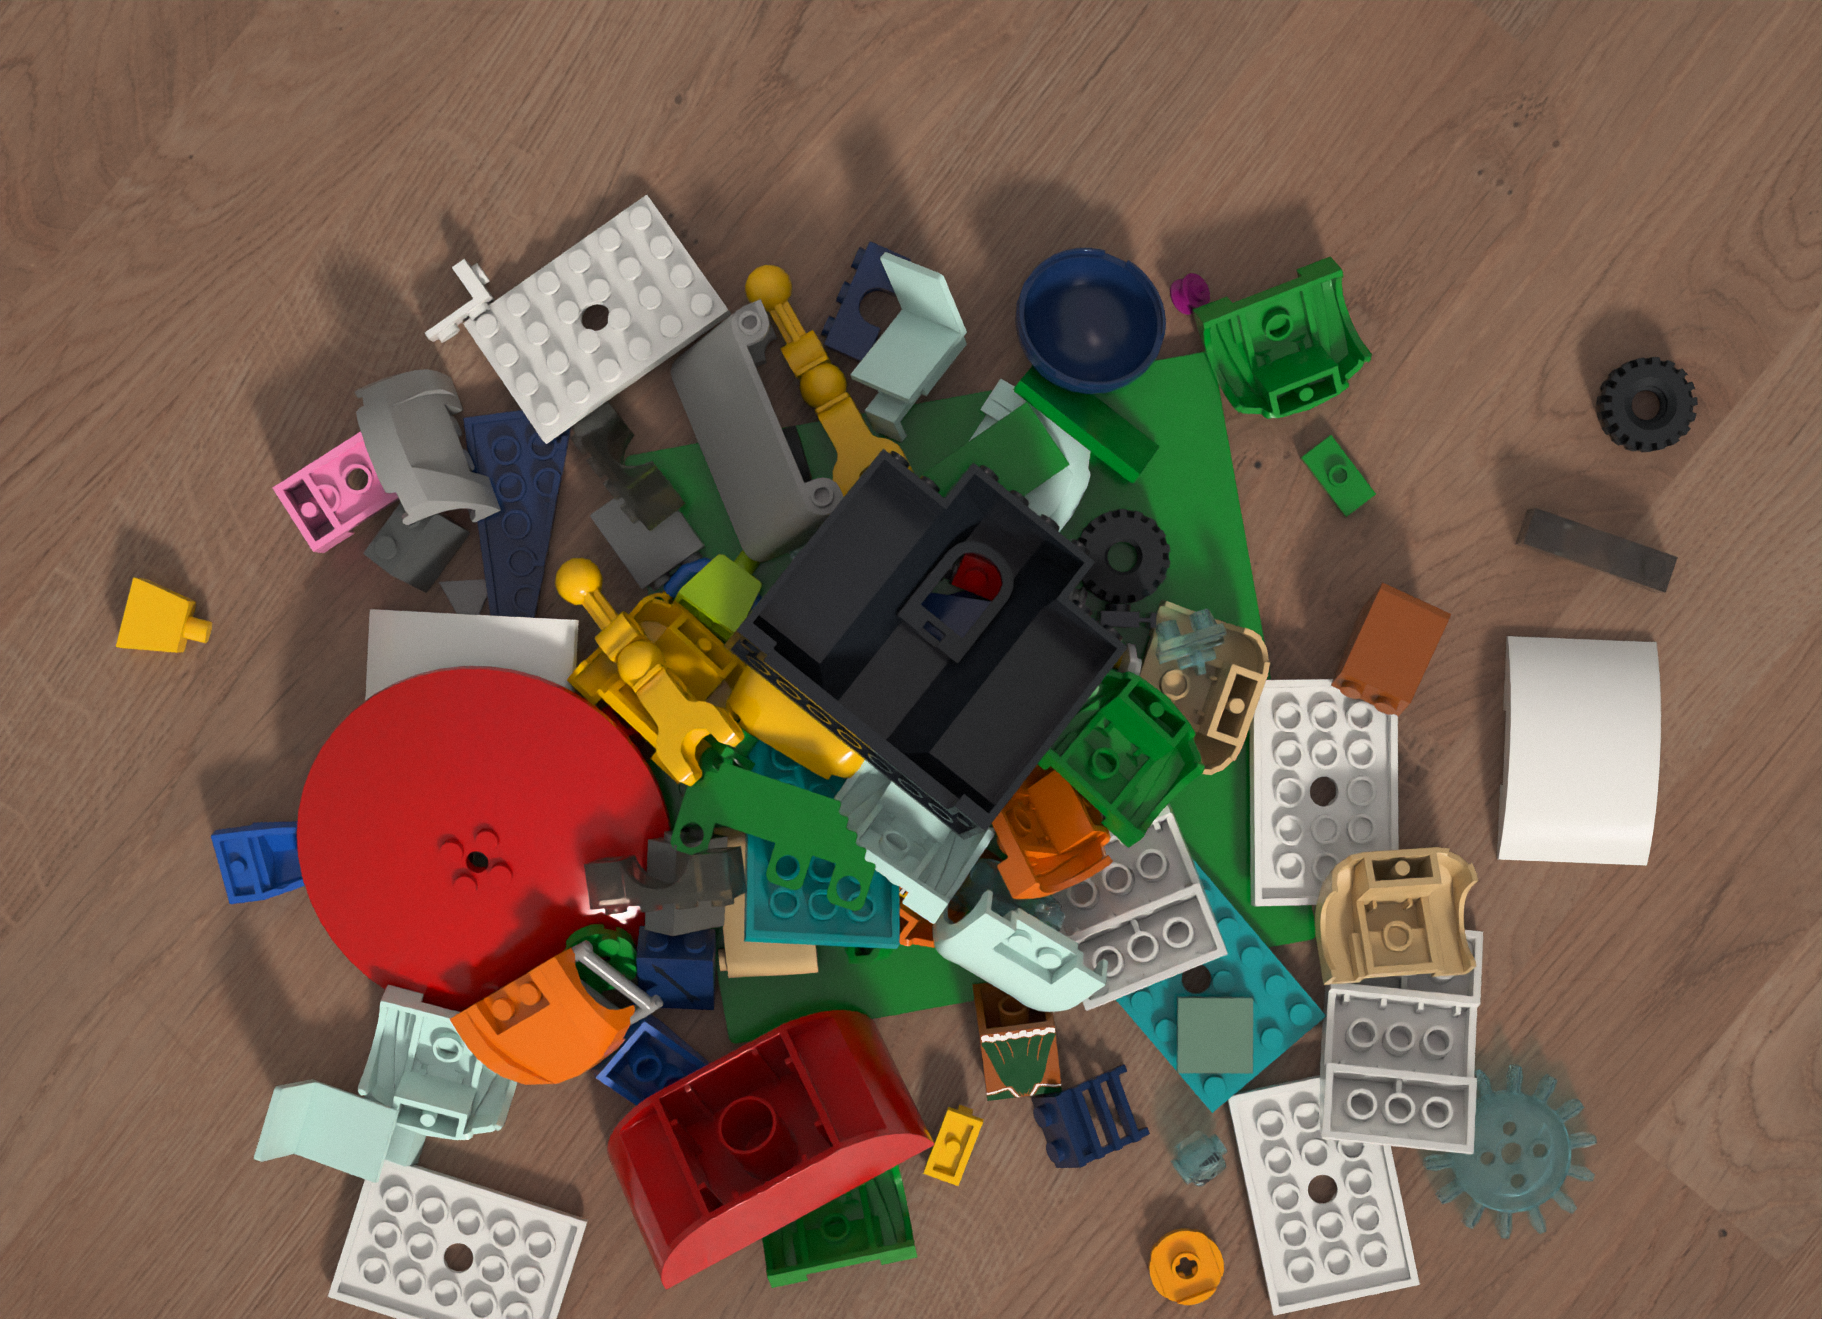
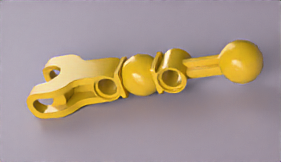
[745,264,914,496]
[555,558,745,786]

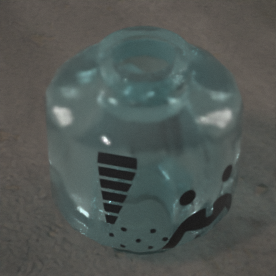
[1170,1131,1228,1187]

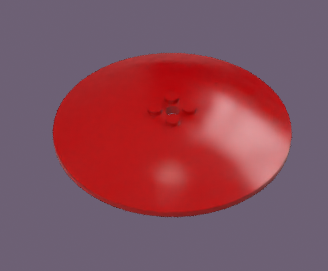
[297,666,672,1012]

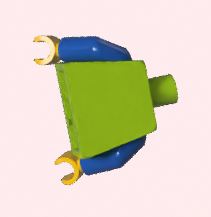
[652,550,762,664]

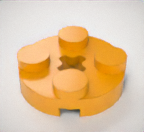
[1148,1228,1224,1305]

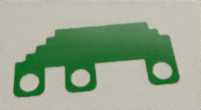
[671,762,876,911]

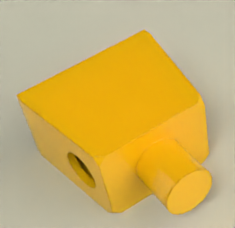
[116,577,212,653]

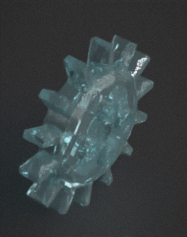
[1423,1064,1597,1239]

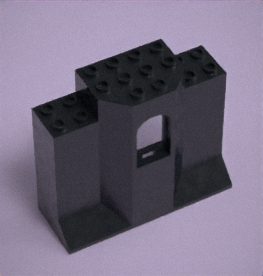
[724,449,1128,840]

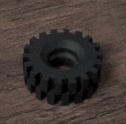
[1596,357,1698,453]
[1078,509,1171,604]

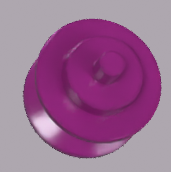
[1170,273,1210,315]

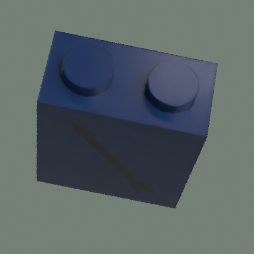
[636,926,717,1010]

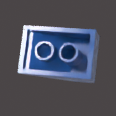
[591,1003,710,1106]

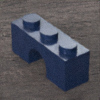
[820,241,911,363]

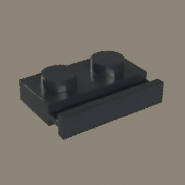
[1096,604,1157,629]

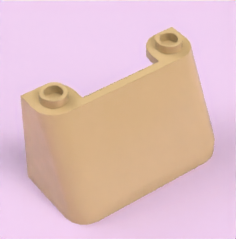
[714,826,819,978]

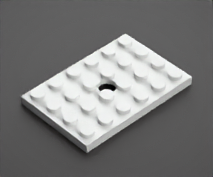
[463,195,731,444]
[1249,679,1399,906]
[1227,1075,1420,1316]
[328,1160,588,1319]

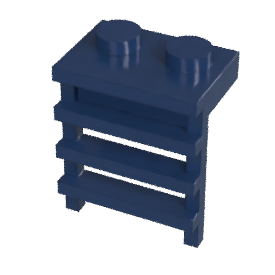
[1031,1064,1150,1168]

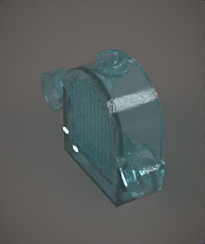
[948,858,1066,932]

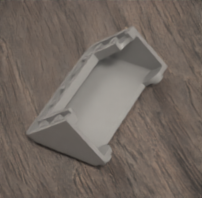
[671,299,844,562]

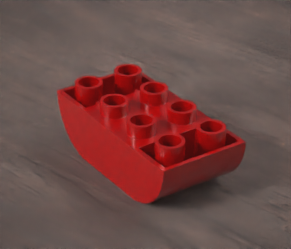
[607,1010,935,1290]

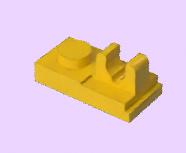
[923,1104,984,1186]

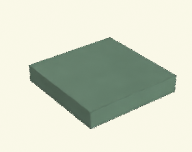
[1176,996,1253,1074]

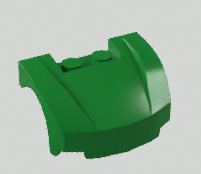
[1193,256,1372,419]
[1038,669,1205,848]
[762,1165,918,1288]

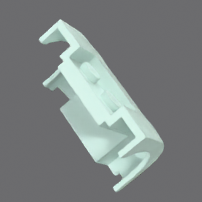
[933,889,1108,1012]

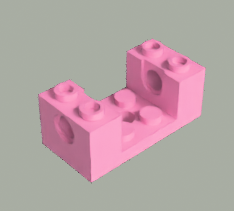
[273,432,399,553]

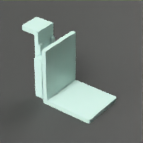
[850,252,967,442]
[254,1079,426,1183]

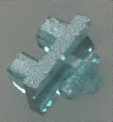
[1156,609,1226,676]

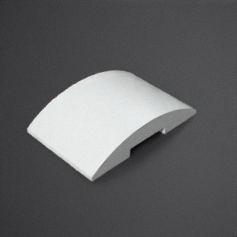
[365,609,579,701]
[1497,636,1661,865]
[1043,803,1228,1011]
[1320,930,1483,1154]

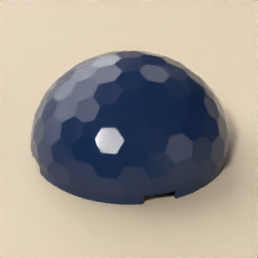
[1015,248,1166,394]

